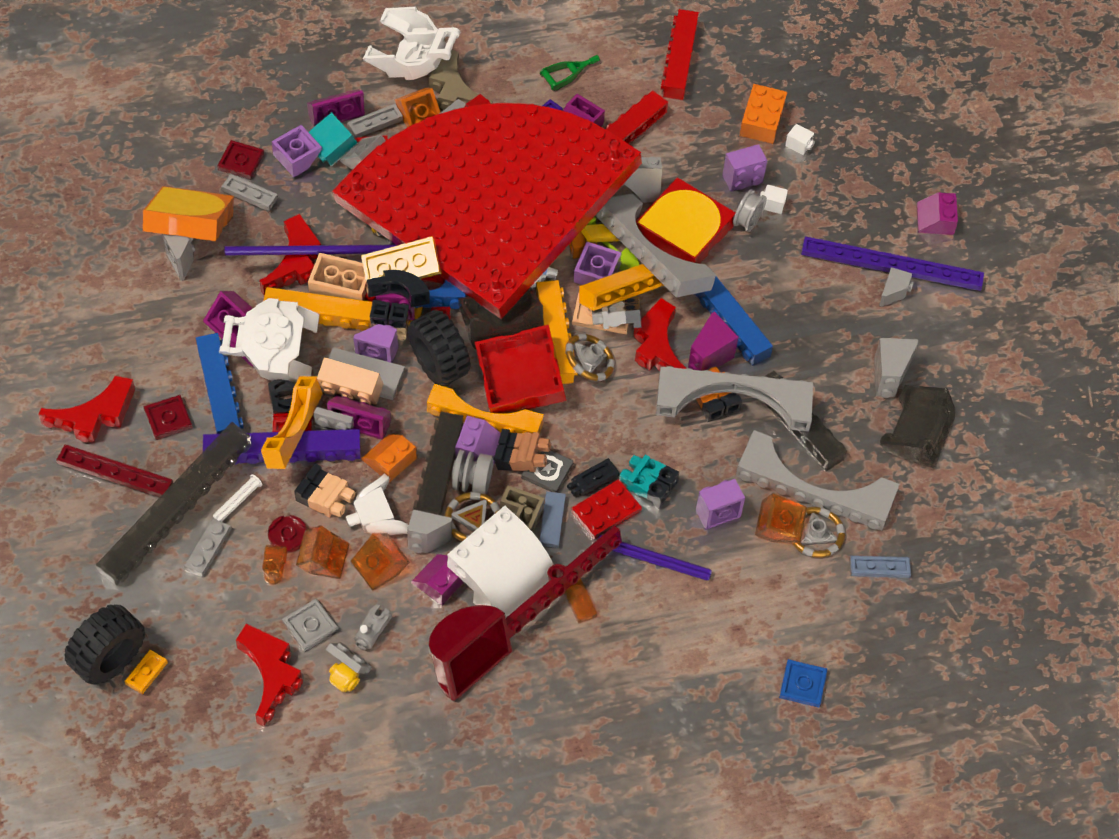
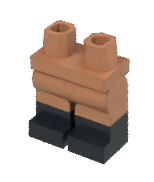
[494,429,551,472]

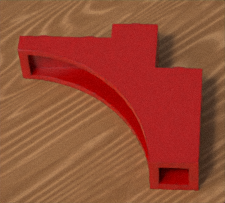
[259,214,321,295]
[633,298,686,371]
[39,376,135,443]
[236,624,303,726]

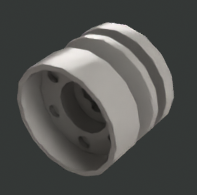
[452,450,494,495]

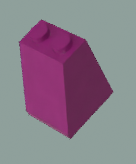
[688,311,738,371]

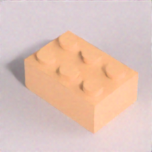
[308,253,367,301]
[317,357,384,405]

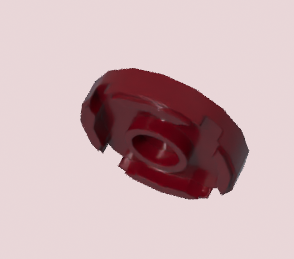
[268,515,308,553]

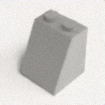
[874,338,918,398]

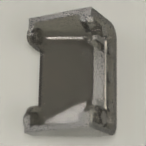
[458,287,544,349]
[880,385,956,468]

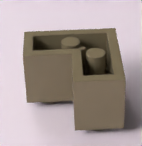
[500,485,545,533]

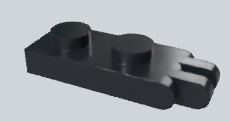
[567,458,619,496]

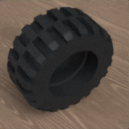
[408,310,471,386]
[64,604,145,685]

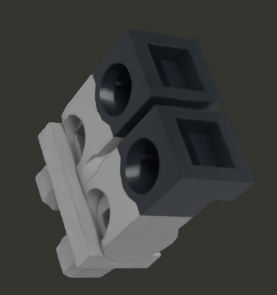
[592,296,641,329]

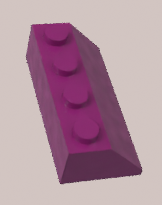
[203,291,253,367]

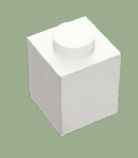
[785,124,815,155]
[760,185,788,214]

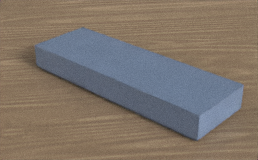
[539,491,566,548]
[850,556,911,578]

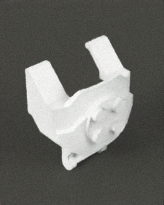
[363,7,461,80]
[219,298,320,384]

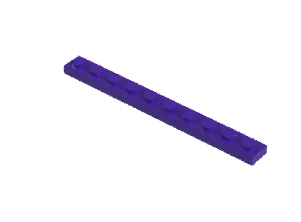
[801,236,984,291]

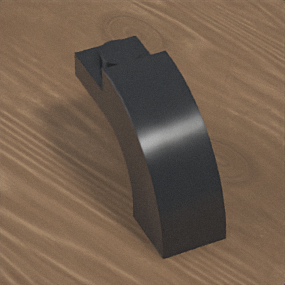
[366,270,430,307]

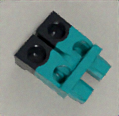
[620,454,679,509]

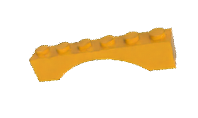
[261,376,323,469]
[427,384,544,434]

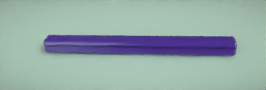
[599,535,712,580]

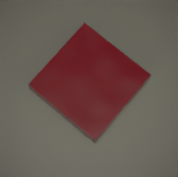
[217,140,264,180]
[143,395,193,440]

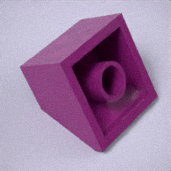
[917,192,958,235]
[411,554,464,606]

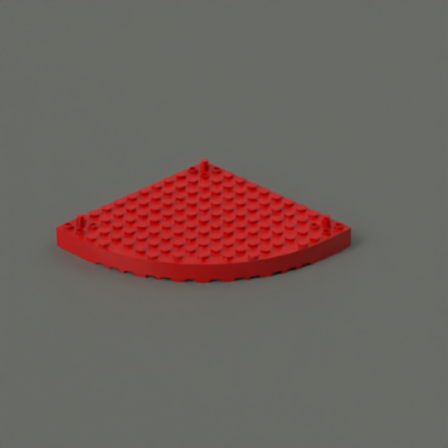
[332,103,642,319]

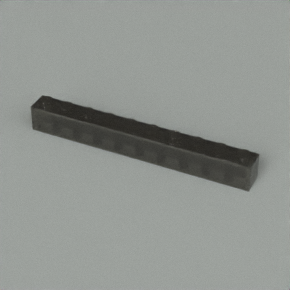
[96,422,251,586]

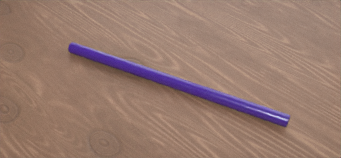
[224,245,397,256]

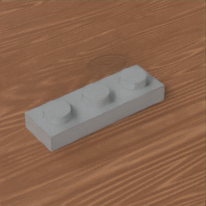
[347,104,403,138]
[221,174,278,211]
[184,519,231,577]

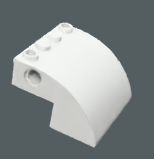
[447,506,554,617]

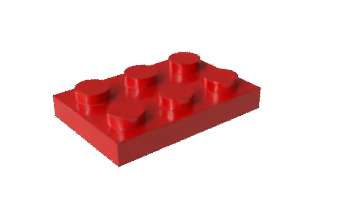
[571,479,642,540]

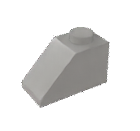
[879,267,914,307]

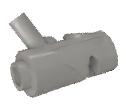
[354,605,392,650]

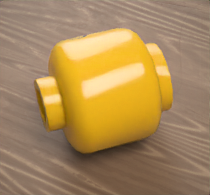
[329,662,360,692]

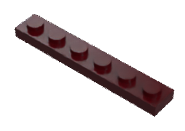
[56,444,173,499]

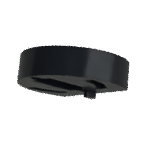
[268,379,295,414]

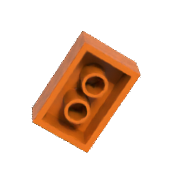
[739,84,787,144]

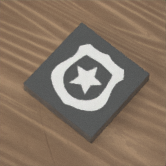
[521,450,574,493]

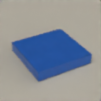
[779,659,827,708]

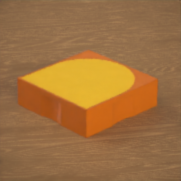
[143,186,234,241]

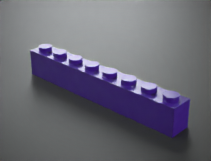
[202,429,361,466]

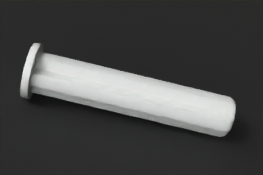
[213,474,263,522]

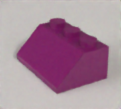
[307,89,365,127]
[327,396,391,440]

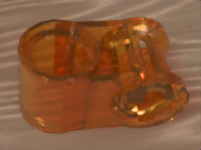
[262,545,287,585]

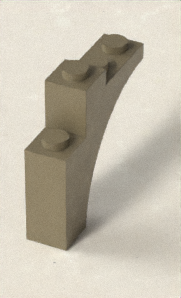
[429,50,493,110]

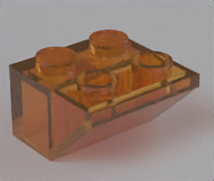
[296,525,350,579]

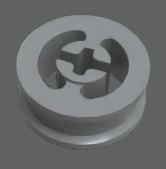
[733,189,767,232]

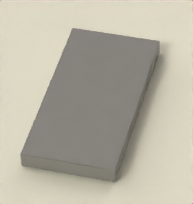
[328,347,405,400]

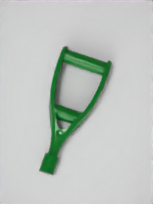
[540,55,600,91]

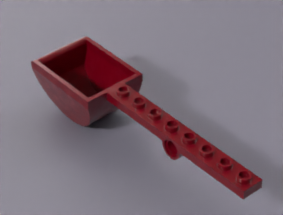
[429,525,622,701]

